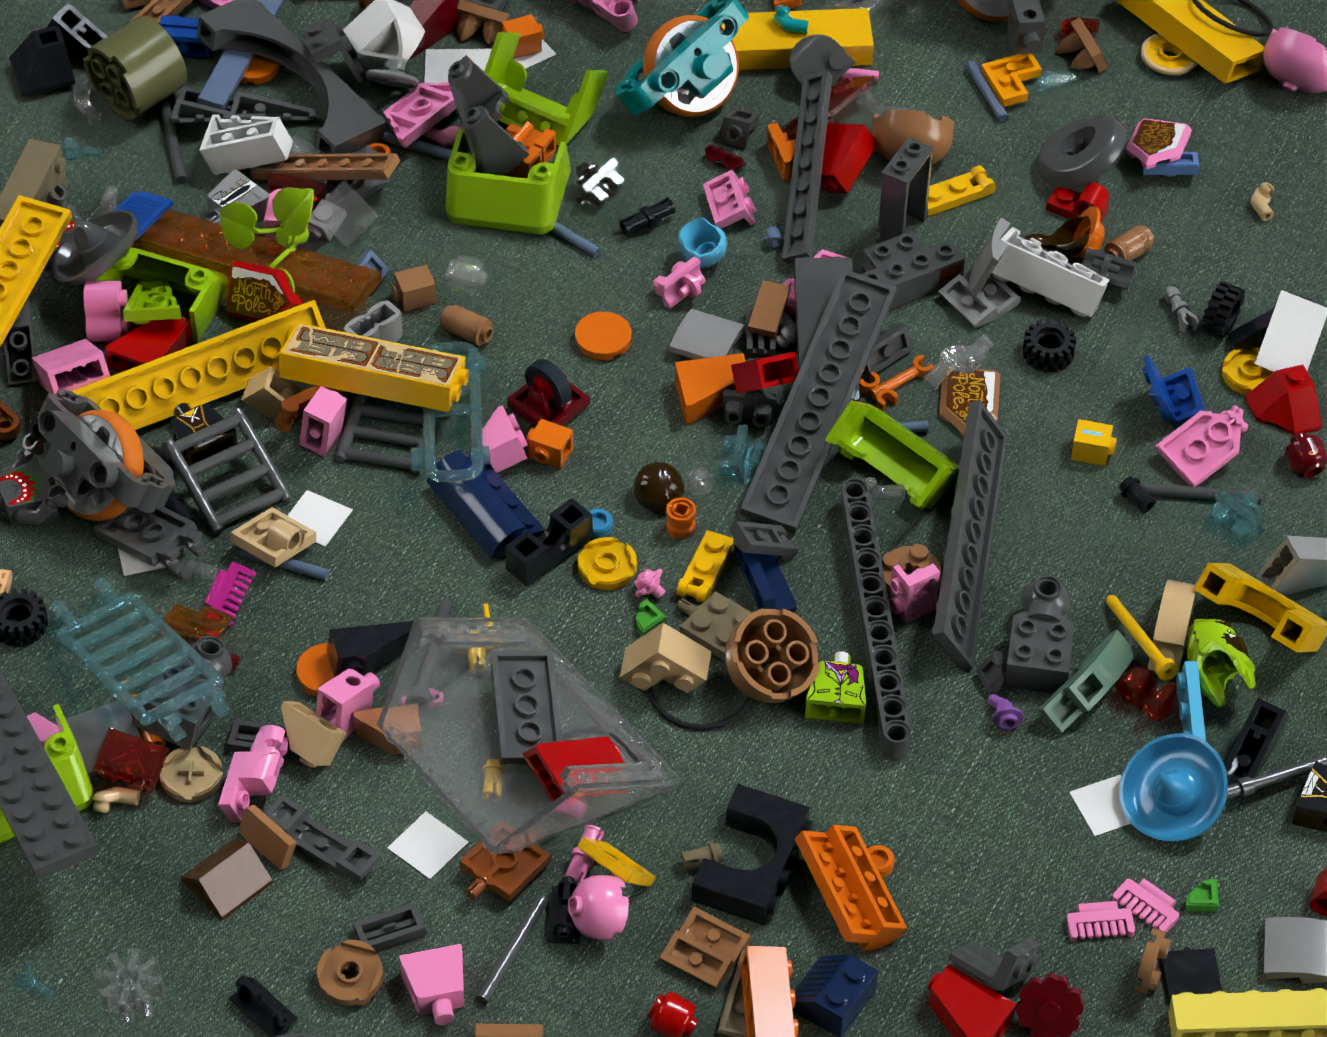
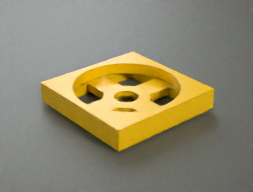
[577,837,657,887]

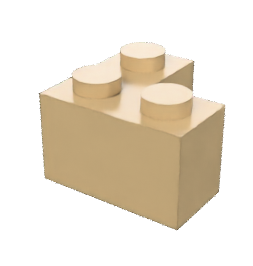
[620,623,711,693]

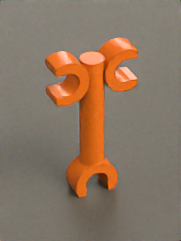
[859,355,934,412]

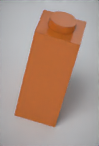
[675,353,746,425]

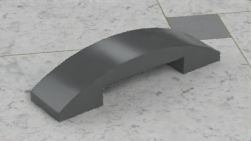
[264,794,381,880]

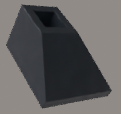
[9,25,75,97]

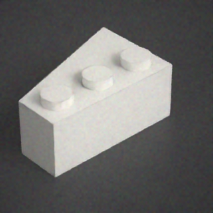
[199,115,293,175]

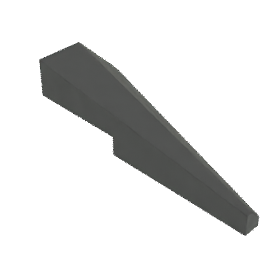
[170,85,317,122]

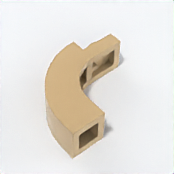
[1147,580,1197,675]

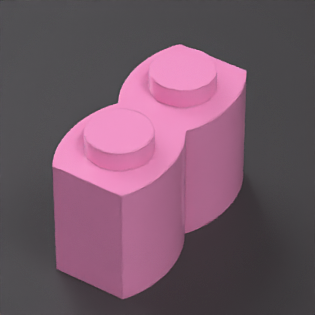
[84,281,129,342]

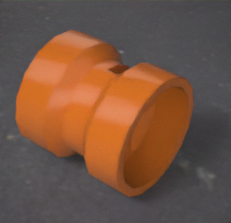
[666,497,696,539]

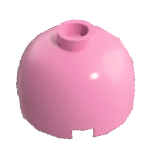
[568,875,629,941]

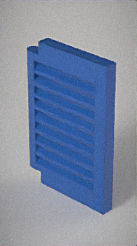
[113,191,173,240]

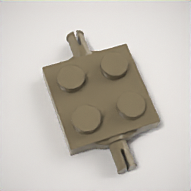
[676,591,752,661]

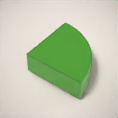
[636,598,667,637]
[1185,879,1219,912]

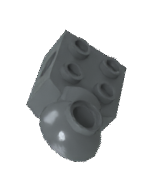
[1004,575,1075,693]
[133,636,233,751]

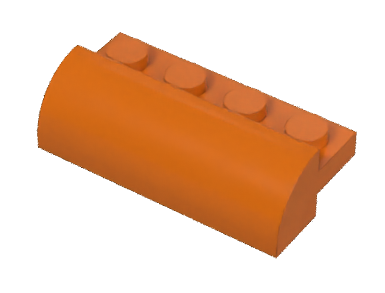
[795,825,908,951]

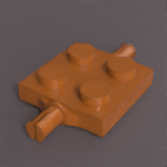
[459,822,551,902]

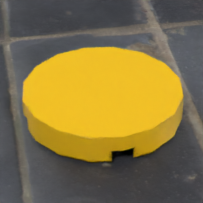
[1222,347,1274,395]
[577,537,637,591]

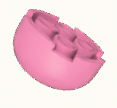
[1263,27,1327,94]

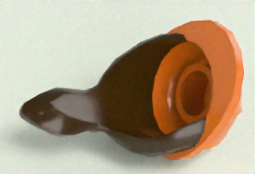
[1024,206,1105,259]

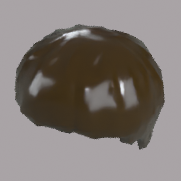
[634,462,685,514]

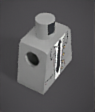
[203,169,270,231]

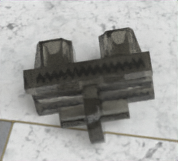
[575,158,625,209]

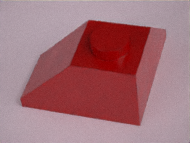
[1245,364,1322,435]

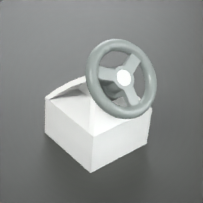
[343,0,425,88]

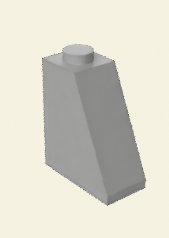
[1256,536,1327,596]

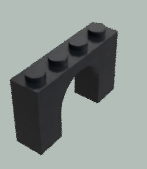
[692,784,813,925]

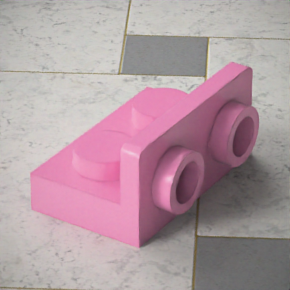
[703,170,756,229]
[888,564,940,624]

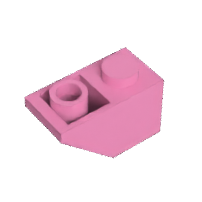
[478,405,528,473]

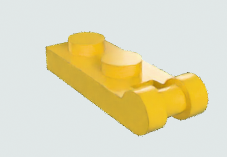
[927,165,997,217]
[676,530,733,603]

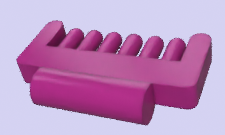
[204,562,256,627]

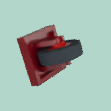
[507,359,590,427]

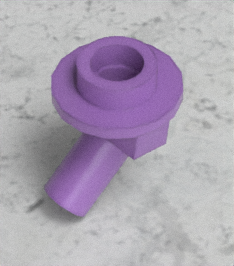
[988,694,1024,730]

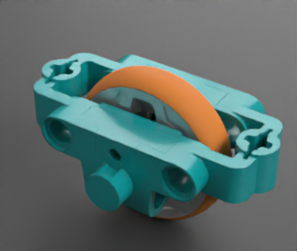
[614,0,749,117]

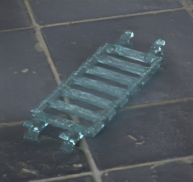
[50,576,231,742]

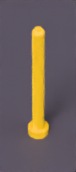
[1106,595,1178,681]

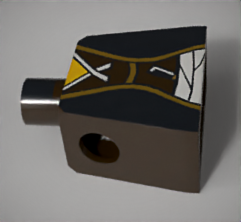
[171,403,238,466]
[1292,761,1327,832]

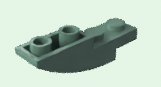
[1038,629,1136,733]

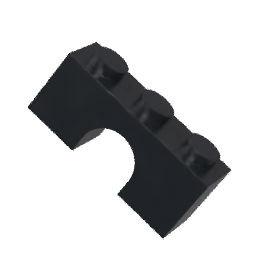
[505,498,593,586]

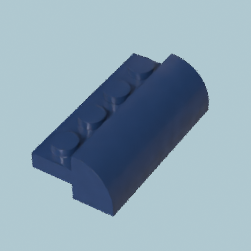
[426,450,545,559]

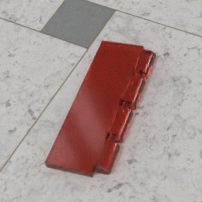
[781,76,876,139]

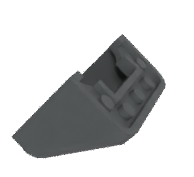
[448,55,530,176]

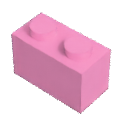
[299,386,347,457]

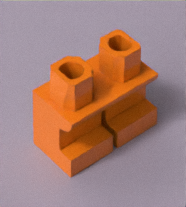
[506,121,556,179]

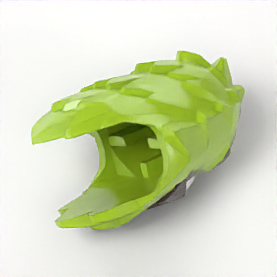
[1185,619,1256,707]

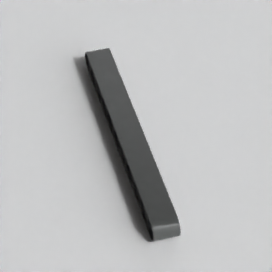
[840,478,911,761]

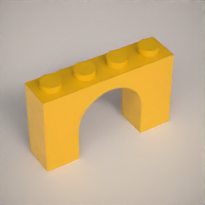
[1193,563,1327,653]

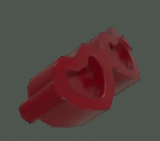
[705,145,746,170]

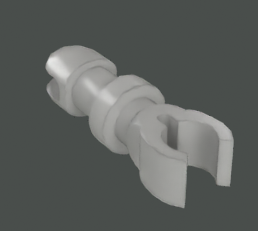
[1164,286,1199,333]

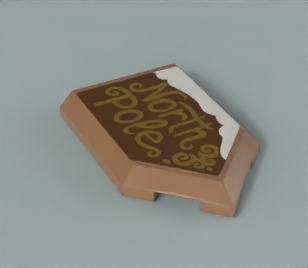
[939,366,1001,438]

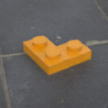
[981,54,1042,107]

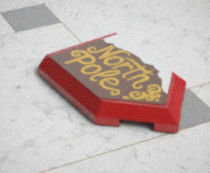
[226,260,303,322]

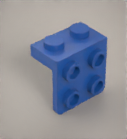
[1142,355,1206,430]

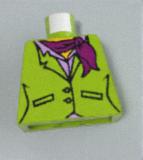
[805,652,866,724]

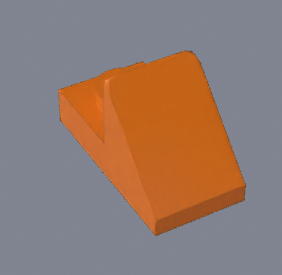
[766,123,796,182]

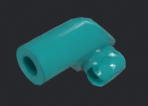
[773,5,809,34]

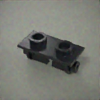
[547,876,581,944]
[229,975,298,1037]

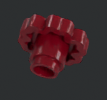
[1015,973,1085,1037]

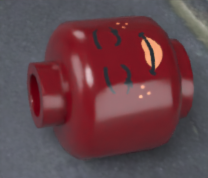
[1285,432,1327,478]

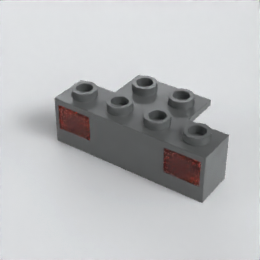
[860,231,965,309]

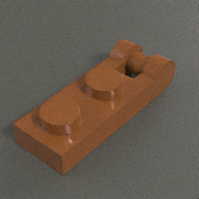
[274,385,342,432]

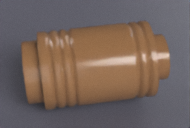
[1105,225,1154,261]
[440,305,494,346]

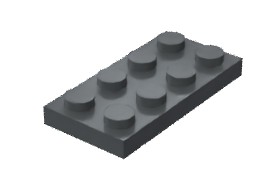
[489,651,563,764]

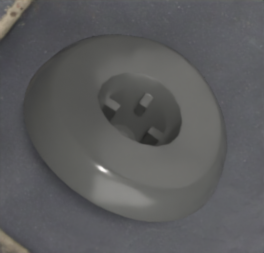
[1038,115,1127,188]
[52,210,139,286]

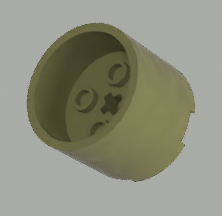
[83,16,187,120]

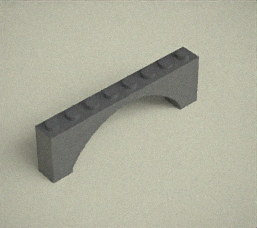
[196,0,386,154]

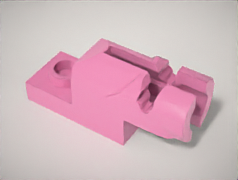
[218,725,289,823]

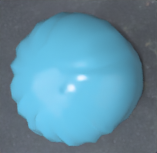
[678,218,728,268]

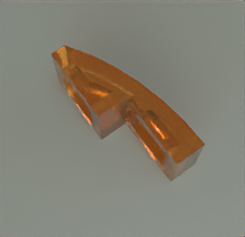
[161,604,233,638]

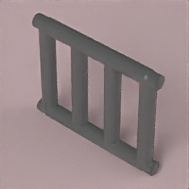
[335,394,440,475]
[163,408,292,534]

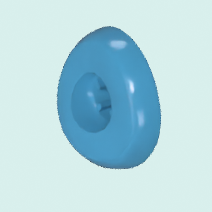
[1119,733,1228,842]

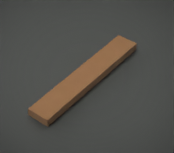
[250,153,400,180]

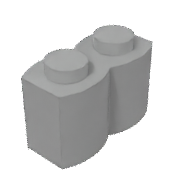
[343,300,403,343]

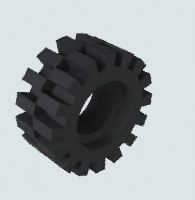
[1202,281,1245,337]
[1022,319,1076,373]
[0,588,48,647]

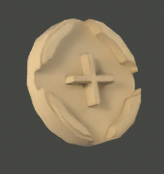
[160,746,223,803]

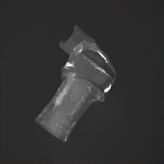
[923,334,995,389]

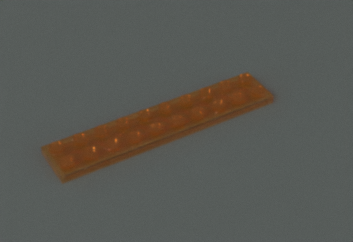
[132,209,382,312]

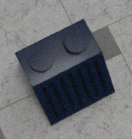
[792,955,878,1037]

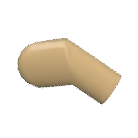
[1250,182,1274,221]
[93,786,140,813]

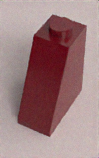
[409,0,458,59]

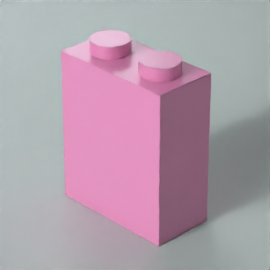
[31,339,110,394]

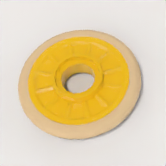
[1141,34,1198,75]

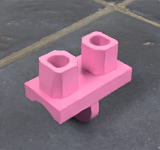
[653,257,706,309]

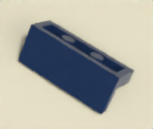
[733,537,797,612]

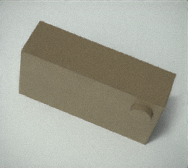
[0,139,67,227]

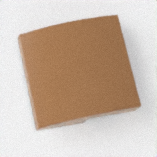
[659,906,752,989]

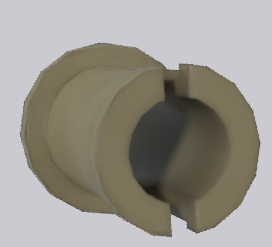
[681,841,724,872]

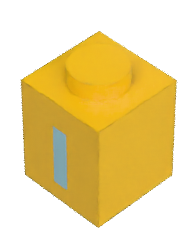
[1071,419,1117,466]

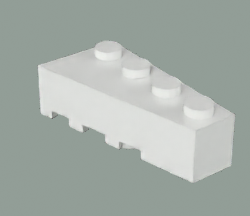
[992,227,1109,317]

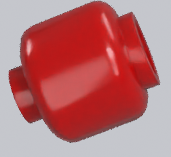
[647,991,698,1037]

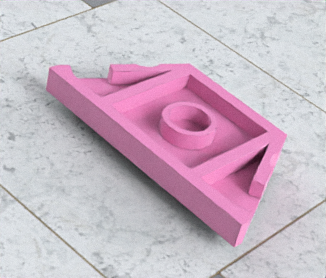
[383,82,456,148]

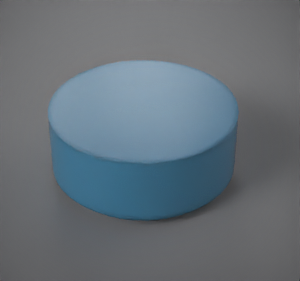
[589,509,613,538]

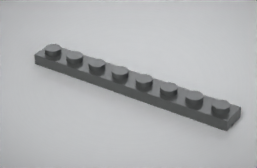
[782,70,833,264]

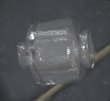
[444,254,488,295]

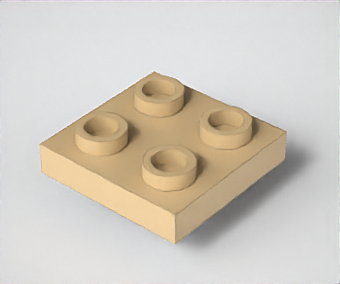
[230,507,316,567]

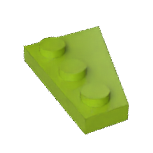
[123,280,182,324]

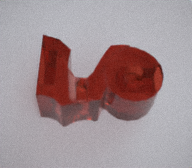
[1115,666,1177,723]

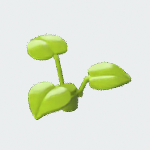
[220,187,314,293]

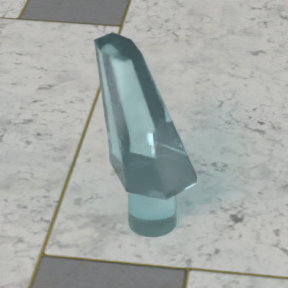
[1034,71,1077,91]

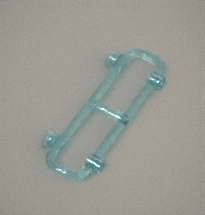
[411,342,490,482]

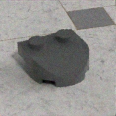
[789,34,856,85]

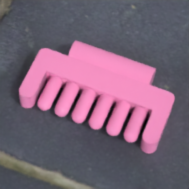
[1112,879,1179,933]
[1066,901,1135,942]

